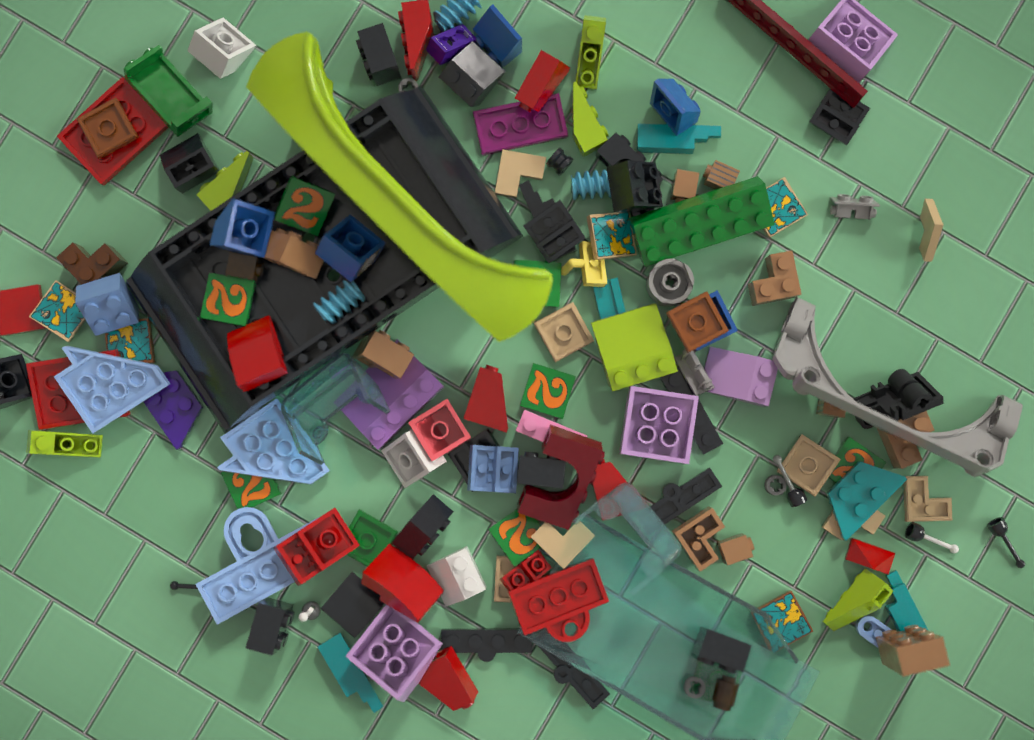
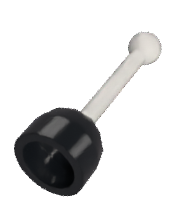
[905,522,959,553]

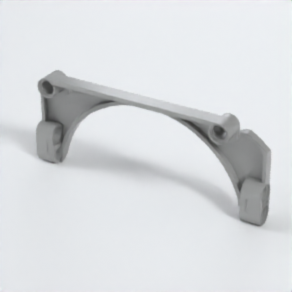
[772,297,1023,477]

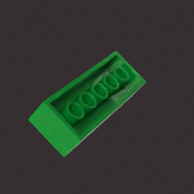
[629,176,775,267]

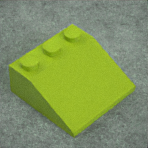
[591,303,678,391]

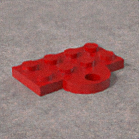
[507,558,609,642]

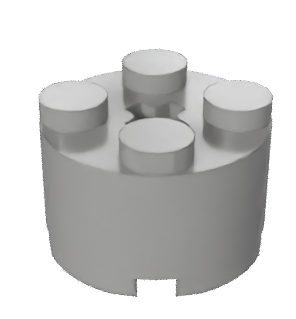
[646,259,694,307]

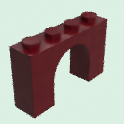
[517,424,605,530]

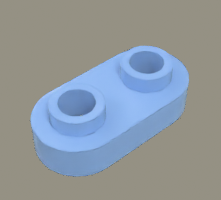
[855,615,892,648]

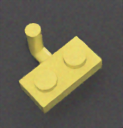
[561,241,607,287]

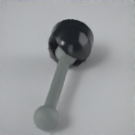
[773,455,807,507]

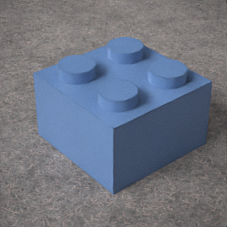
[75,273,139,336]

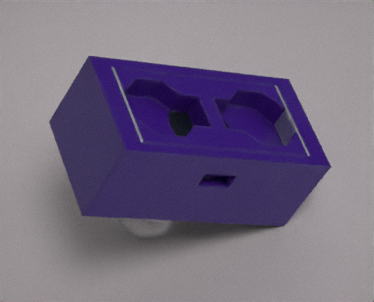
[426,24,477,65]

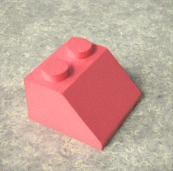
[408,399,471,461]

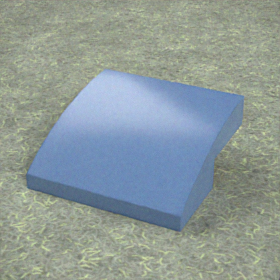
[467,445,519,493]

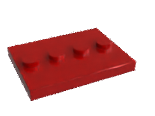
[57,77,169,186]
[26,349,130,430]

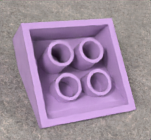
[808,0,898,83]

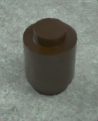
[712,674,740,711]

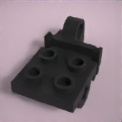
[852,369,944,429]

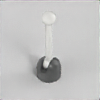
[299,601,321,622]

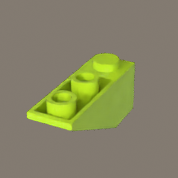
[576,15,606,89]
[572,82,609,157]
[197,151,254,211]
[26,430,103,458]
[823,568,893,631]

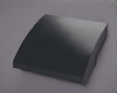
[809,89,870,146]
[523,200,586,263]
[448,428,500,492]
[321,572,384,638]

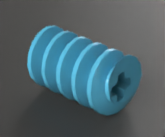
[433,0,482,32]
[571,170,611,200]
[313,280,366,324]

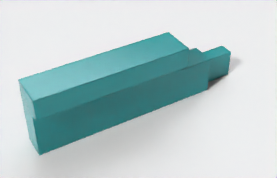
[637,124,721,154]
[593,277,626,319]
[885,570,929,632]
[317,633,383,713]

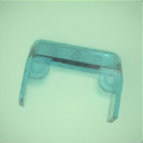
[281,353,390,465]
[573,483,681,596]

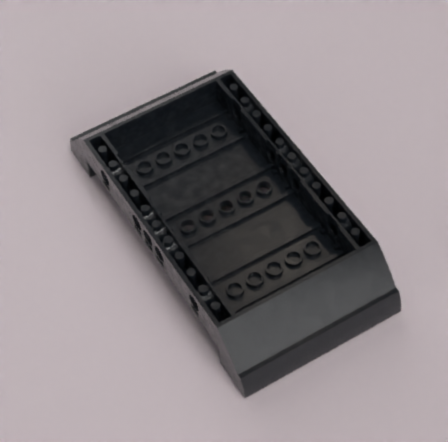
[126,87,523,434]

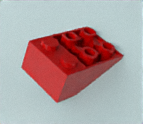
[398,0,434,82]

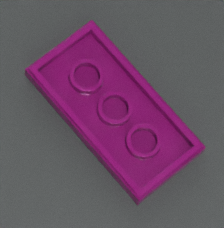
[473,93,568,156]

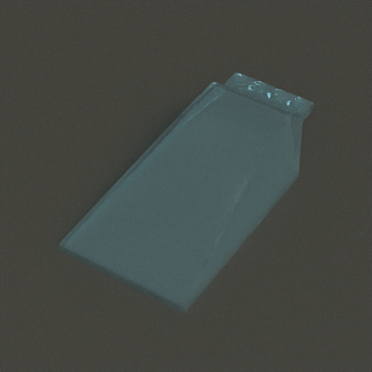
[517,513,820,740]

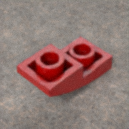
[500,550,552,591]

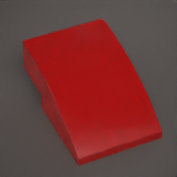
[227,315,287,392]
[273,508,360,586]
[361,544,444,623]

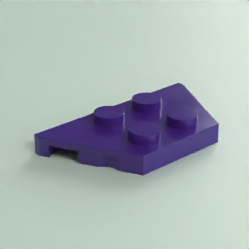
[143,370,204,450]

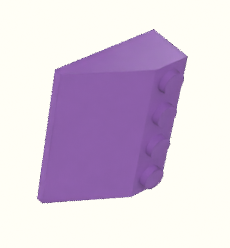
[334,339,444,450]

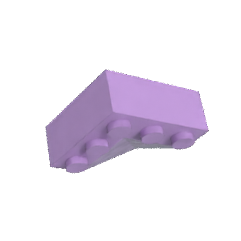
[619,386,699,464]
[346,605,443,702]

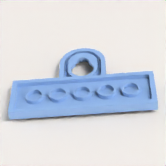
[196,507,319,625]

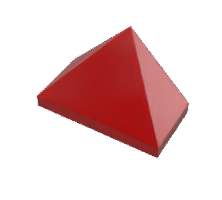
[845,538,895,574]

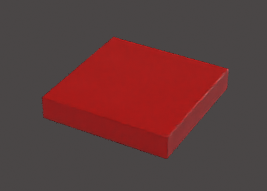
[0,284,47,336]

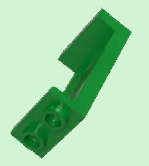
[124,45,213,137]

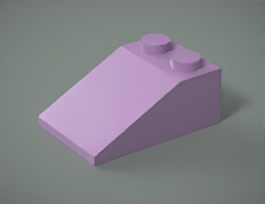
[704,347,778,407]

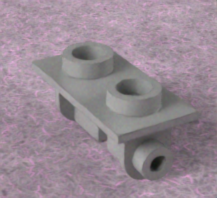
[830,194,880,220]
[674,350,715,396]

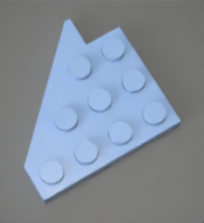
[54,346,170,433]

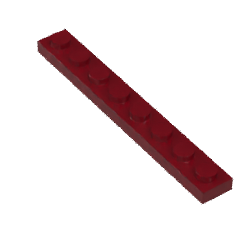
[727,0,868,108]

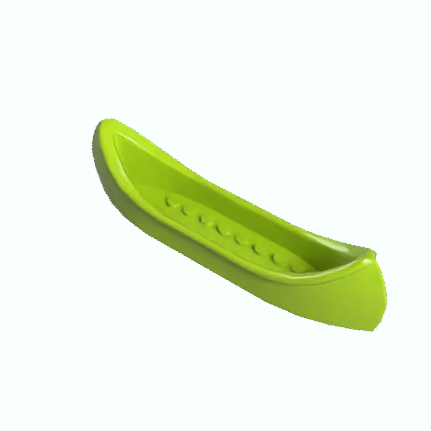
[246,32,553,342]

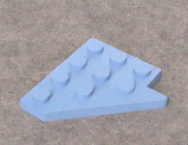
[217,398,330,485]

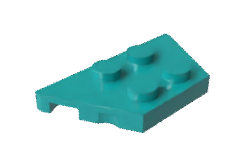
[827,461,907,541]

